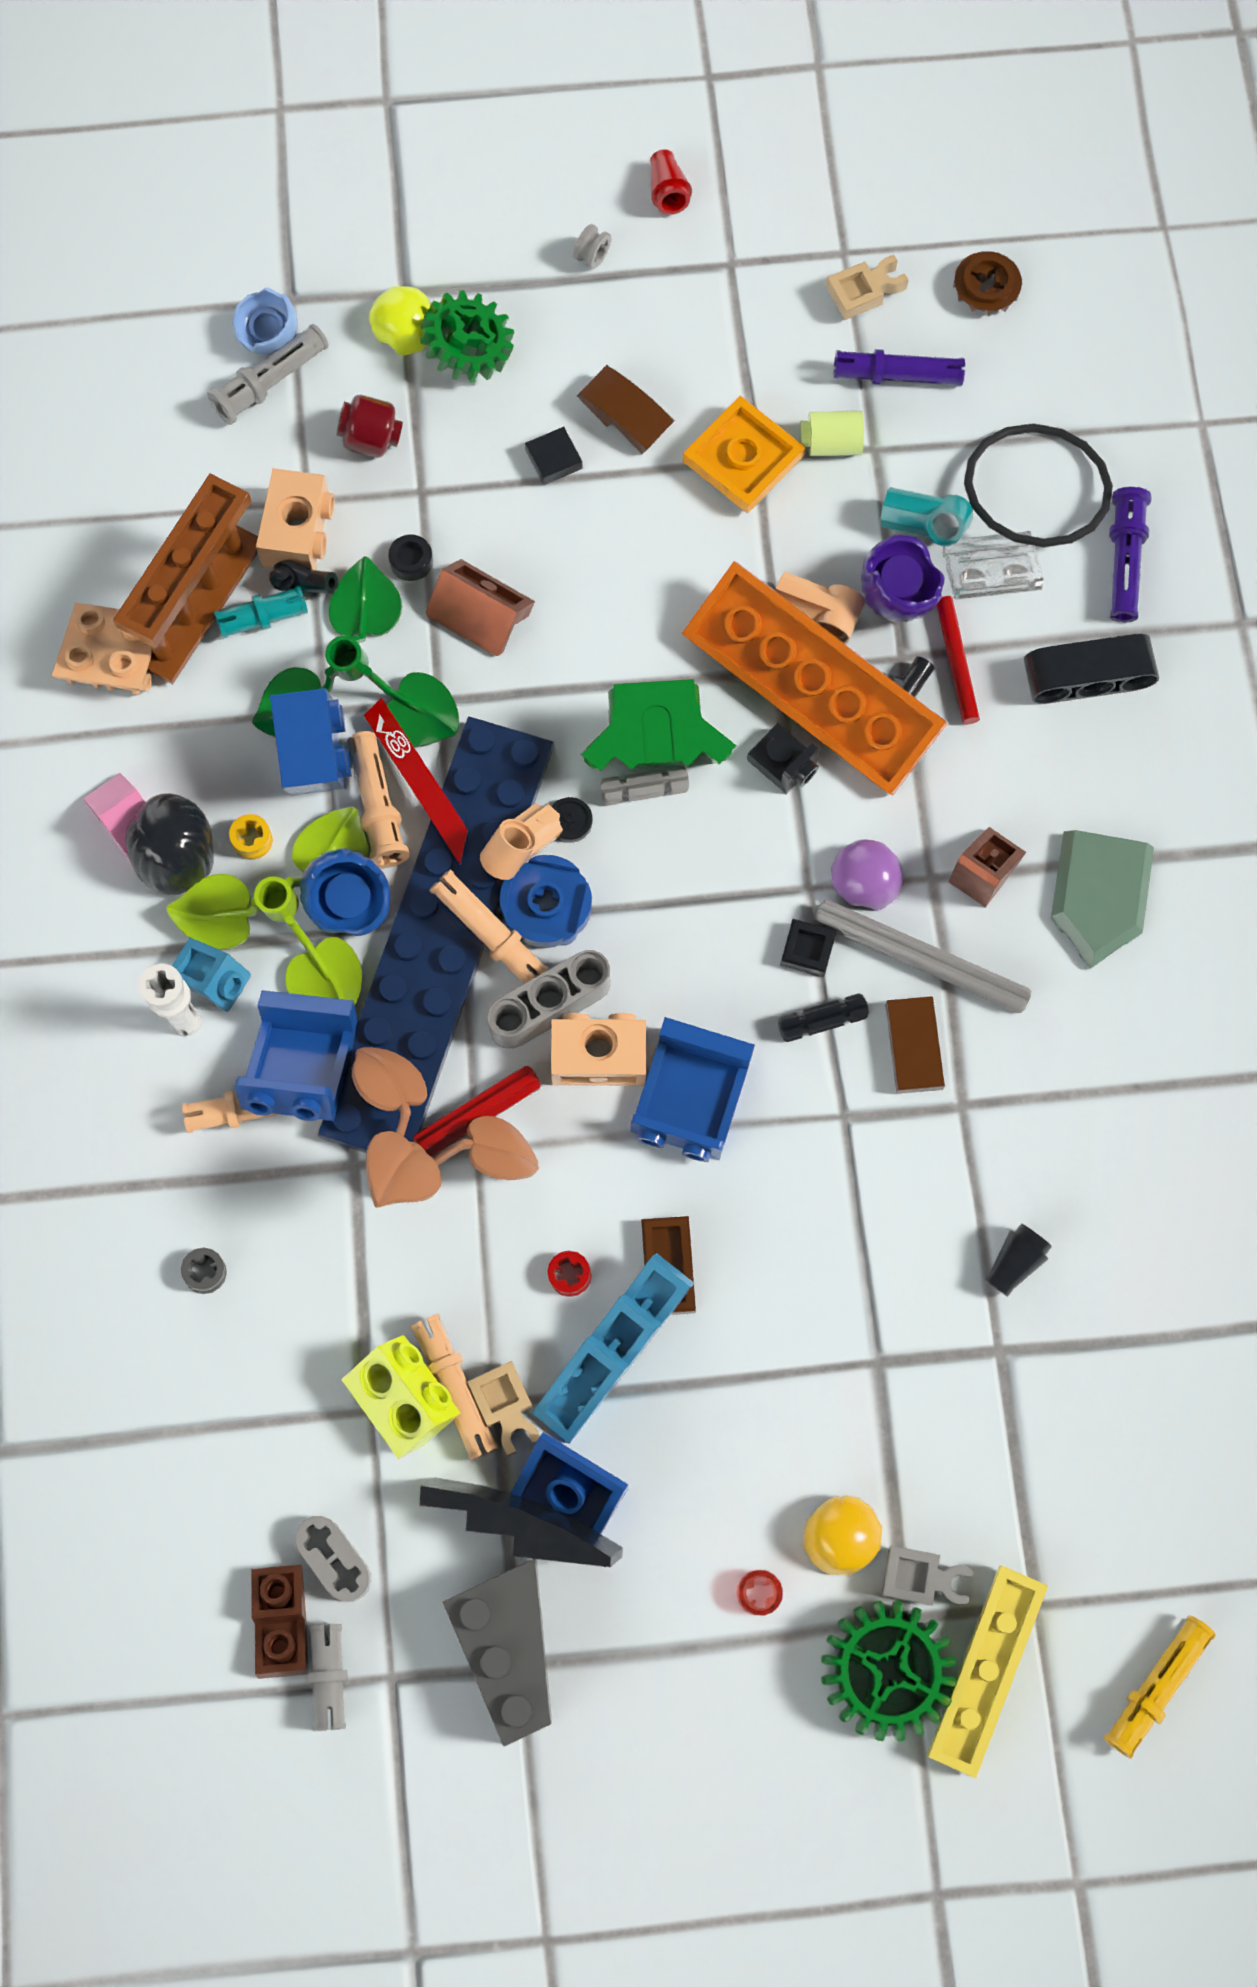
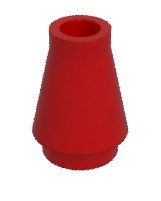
[650,149,692,215]

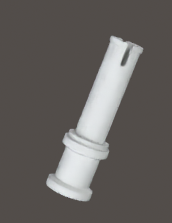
[138,963,202,1036]

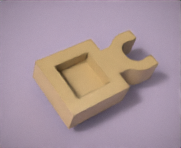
[826,254,908,320]
[468,1361,540,1457]

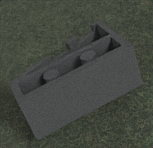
[443,1559,552,1747]

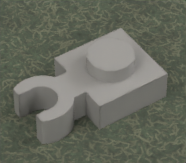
[881,1545,973,1606]

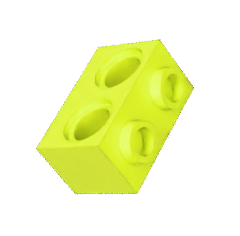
[341,1335,461,1459]

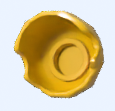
[804,1495,882,1576]

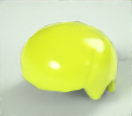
[369,286,431,355]

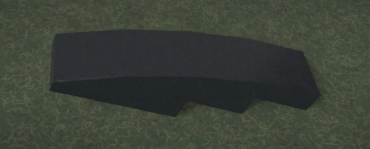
[419,1478,623,1567]

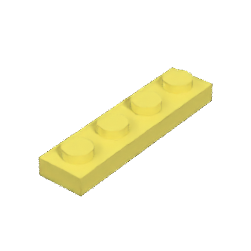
[926,1565,1048,1778]

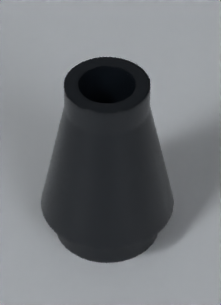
[985,1223,1052,1297]

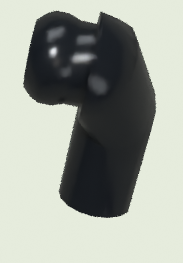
[269,560,338,594]
[883,656,935,697]

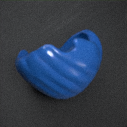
[299,848,391,936]

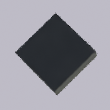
[525,426,583,485]
[780,919,837,977]

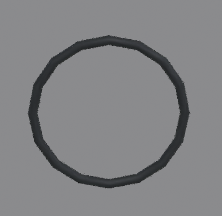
[964,423,1113,547]

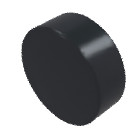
[388,534,433,581]

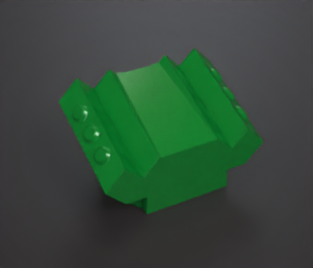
[580,679,737,771]

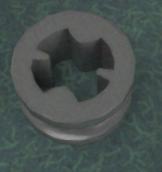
[181,1247,227,1294]

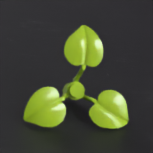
[166,807,369,1006]

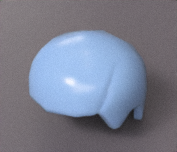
[232,287,298,356]

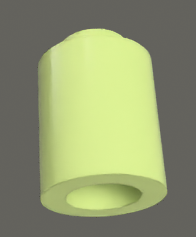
[800,410,864,456]

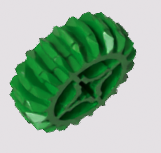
[820,1601,957,1742]

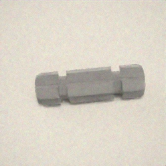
[600,766,689,805]

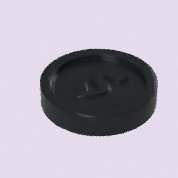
[551,797,593,843]

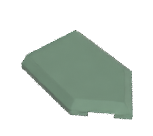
[1051,830,1154,969]

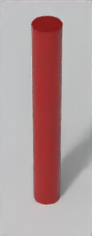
[936,596,980,725]

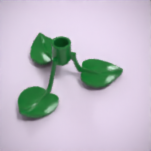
[252,556,459,747]

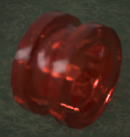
[736,1570,783,1616]

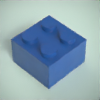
[270,688,352,795]

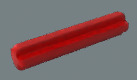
[413,1065,541,1157]

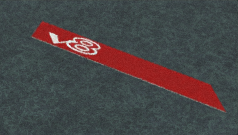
[363,697,468,864]

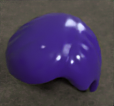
[861,535,945,622]

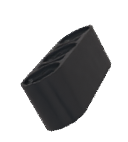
[1023,633,1159,704]

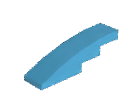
[532,1253,694,1444]

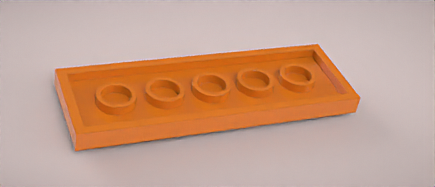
[681,561,948,795]

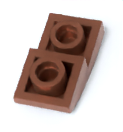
[251,1565,308,1679]

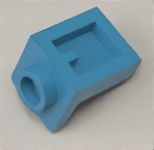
[172,937,251,1012]

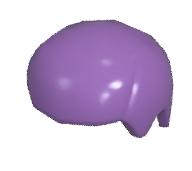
[831,839,904,911]

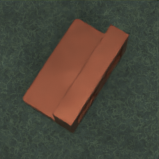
[425,559,535,656]

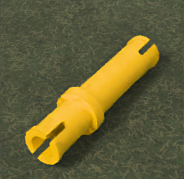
[1104,1615,1216,1759]

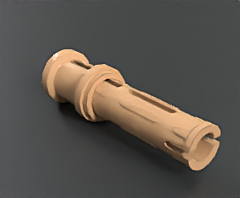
[347,731,410,868]

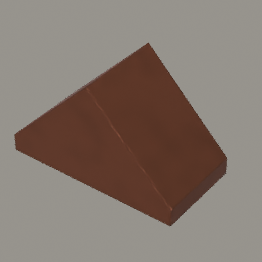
[948,827,1026,908]

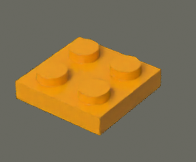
[682,396,806,514]

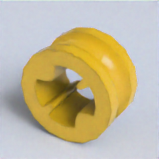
[229,814,273,860]

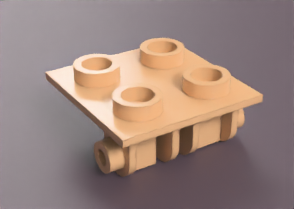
[52,602,153,695]

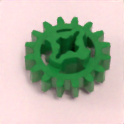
[420,290,514,383]

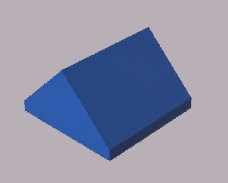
[510,1432,629,1534]

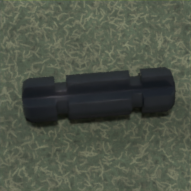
[778,993,869,1042]

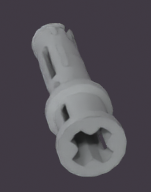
[207,324,329,425]

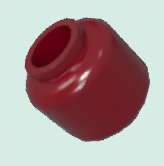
[336,394,403,458]

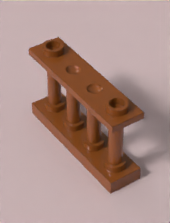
[113,473,258,685]

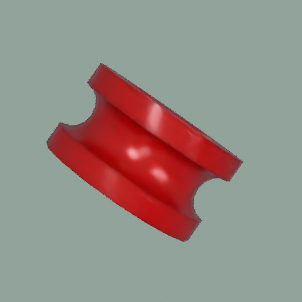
[547,1250,592,1297]

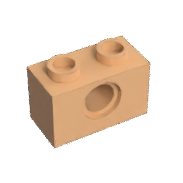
[256,468,335,570]
[551,1013,646,1086]

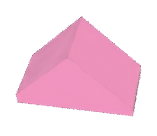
[83,773,145,860]

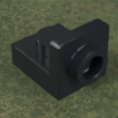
[747,723,820,794]

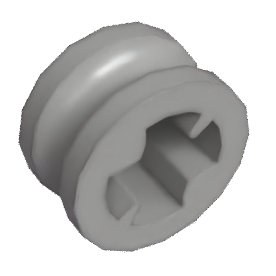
[573,224,611,269]

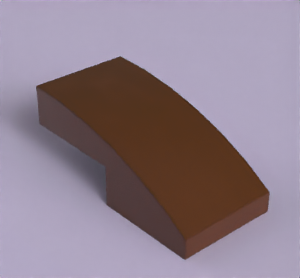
[577,365,675,454]

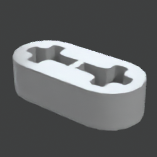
[295,1516,371,1602]

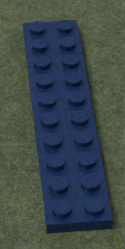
[318,716,554,1153]

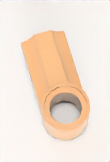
[775,571,865,643]
[480,804,563,880]

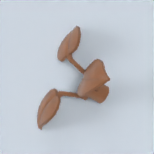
[352,1047,539,1208]

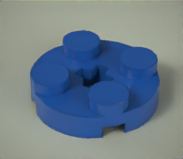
[500,855,592,948]

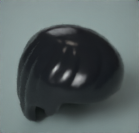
[125,793,214,895]

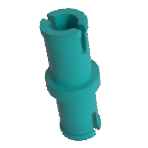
[214,586,308,639]

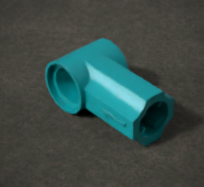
[880,487,973,546]

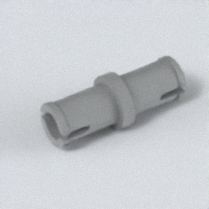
[307,1624,348,1731]

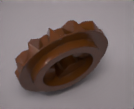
[953,251,1022,316]

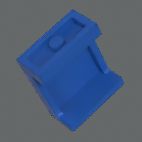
[234,990,358,1121]
[630,1017,755,1162]

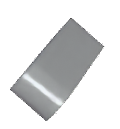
[487,950,610,1049]

